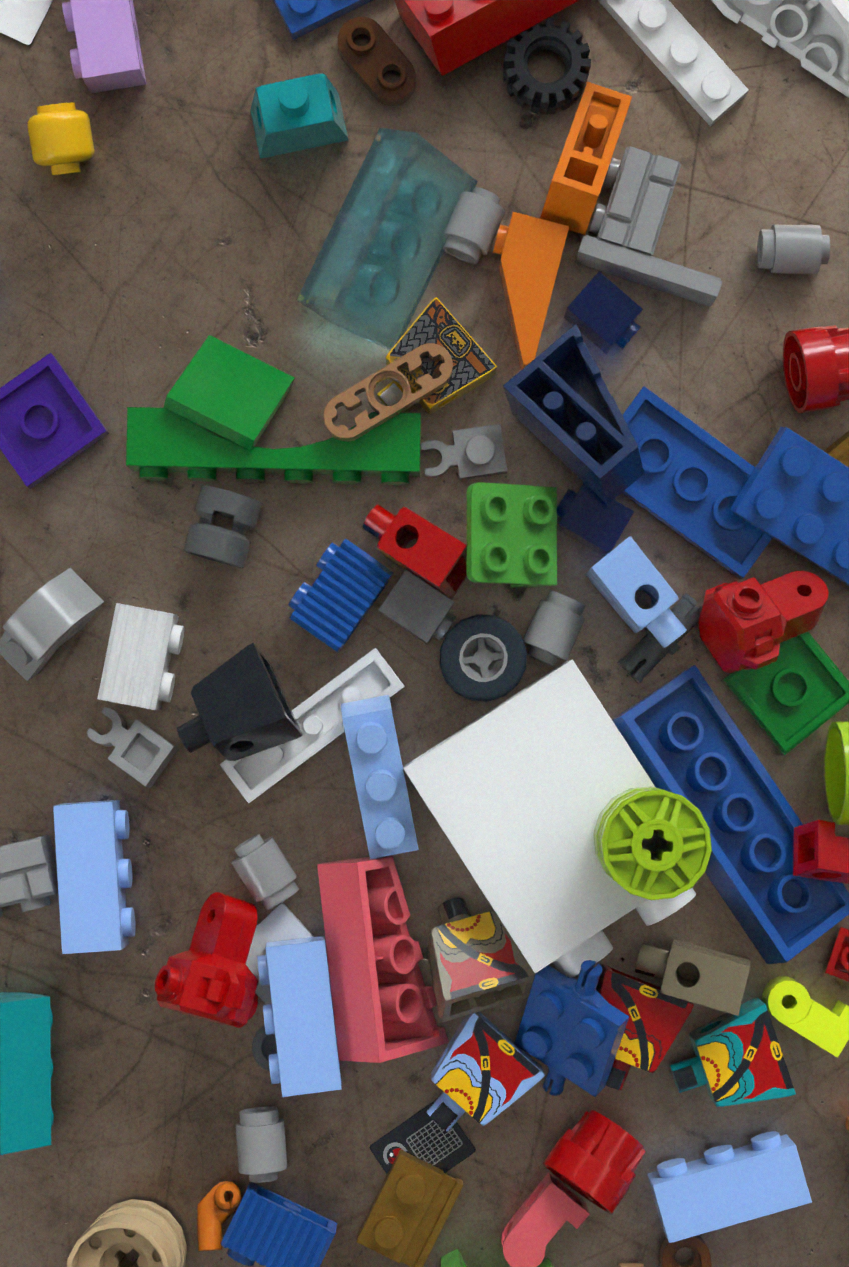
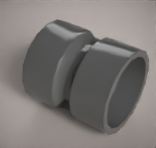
[183,485,262,568]

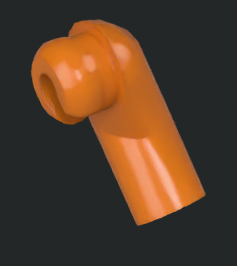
[197,1181,242,1251]

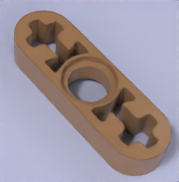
[323,343,453,442]

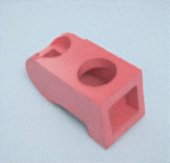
[501,1172,590,1267]

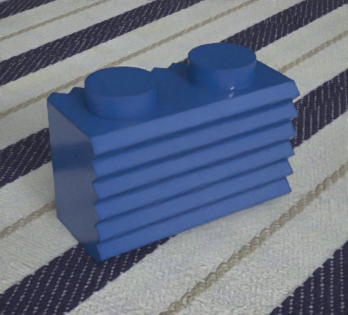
[288,538,394,653]
[221,1182,337,1267]

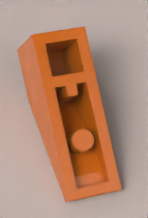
[540,81,632,235]
[493,212,569,370]

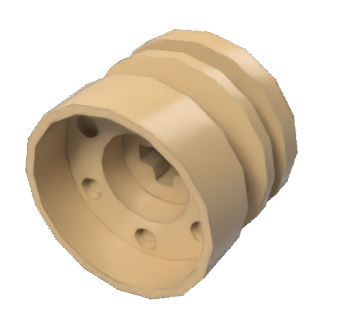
[67,1199,187,1267]

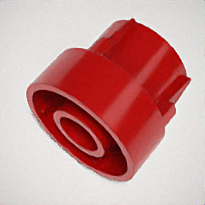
[783,325,849,413]
[543,1110,646,1215]

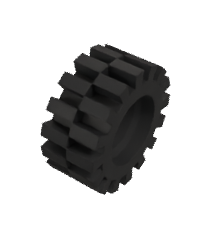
[503,17,591,115]

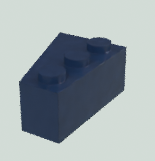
[503,324,644,505]

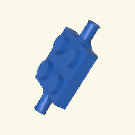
[514,960,629,1097]

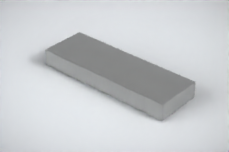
[575,235,722,307]

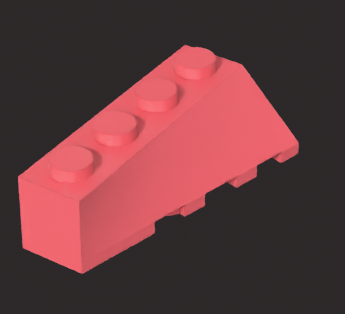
[317,856,449,1063]

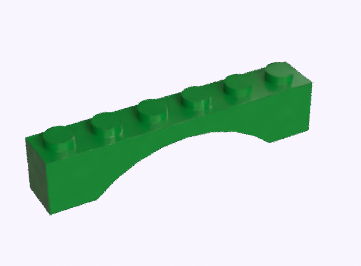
[126,407,421,485]

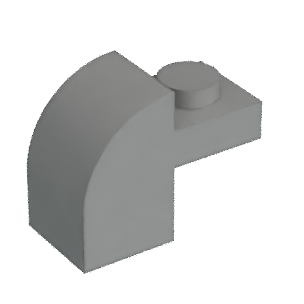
[0,568,104,681]

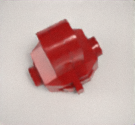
[698,571,829,673]
[155,892,259,1028]

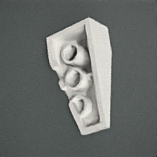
[712,0,849,98]

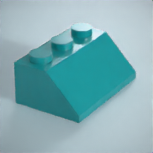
[0,992,54,1155]

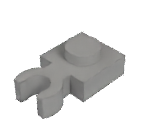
[420,424,507,480]
[86,707,178,789]

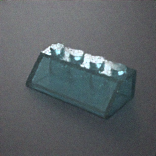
[296,127,478,351]

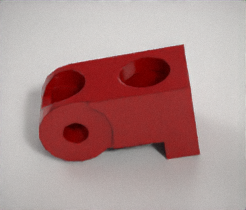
[793,819,849,884]

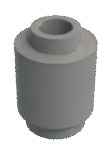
[443,187,505,264]
[757,224,830,274]
[523,590,585,666]
[231,834,299,910]
[235,1106,288,1183]

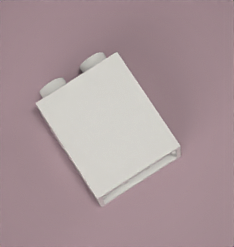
[403,659,696,978]

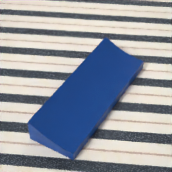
[612,665,849,964]

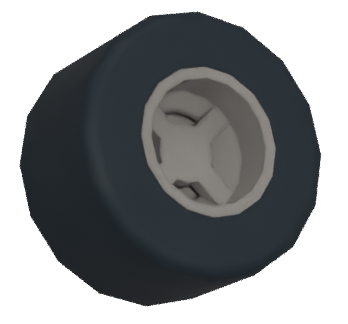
[439,614,527,702]

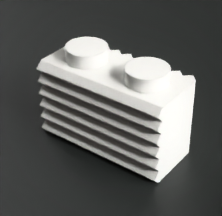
[97,603,184,710]

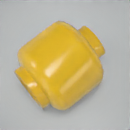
[27,102,94,175]

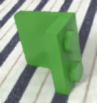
[467,482,557,588]

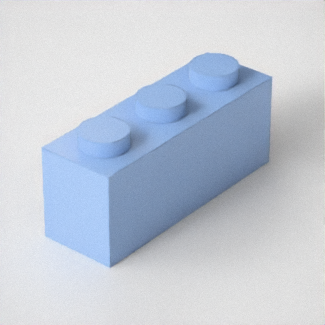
[341,695,419,859]
[53,800,136,954]
[257,935,342,1097]
[647,1131,812,1243]

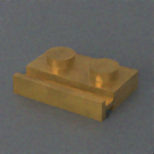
[356,1149,463,1267]

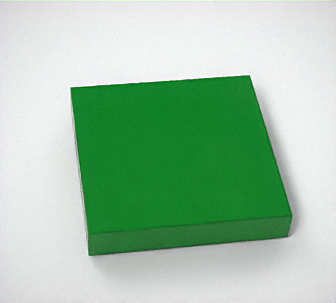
[164,335,295,451]
[721,632,849,755]

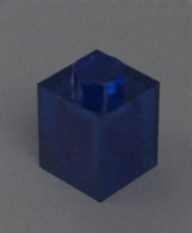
[564,272,643,354]
[557,482,634,557]

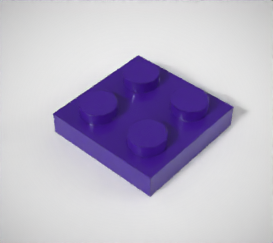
[0,352,109,489]

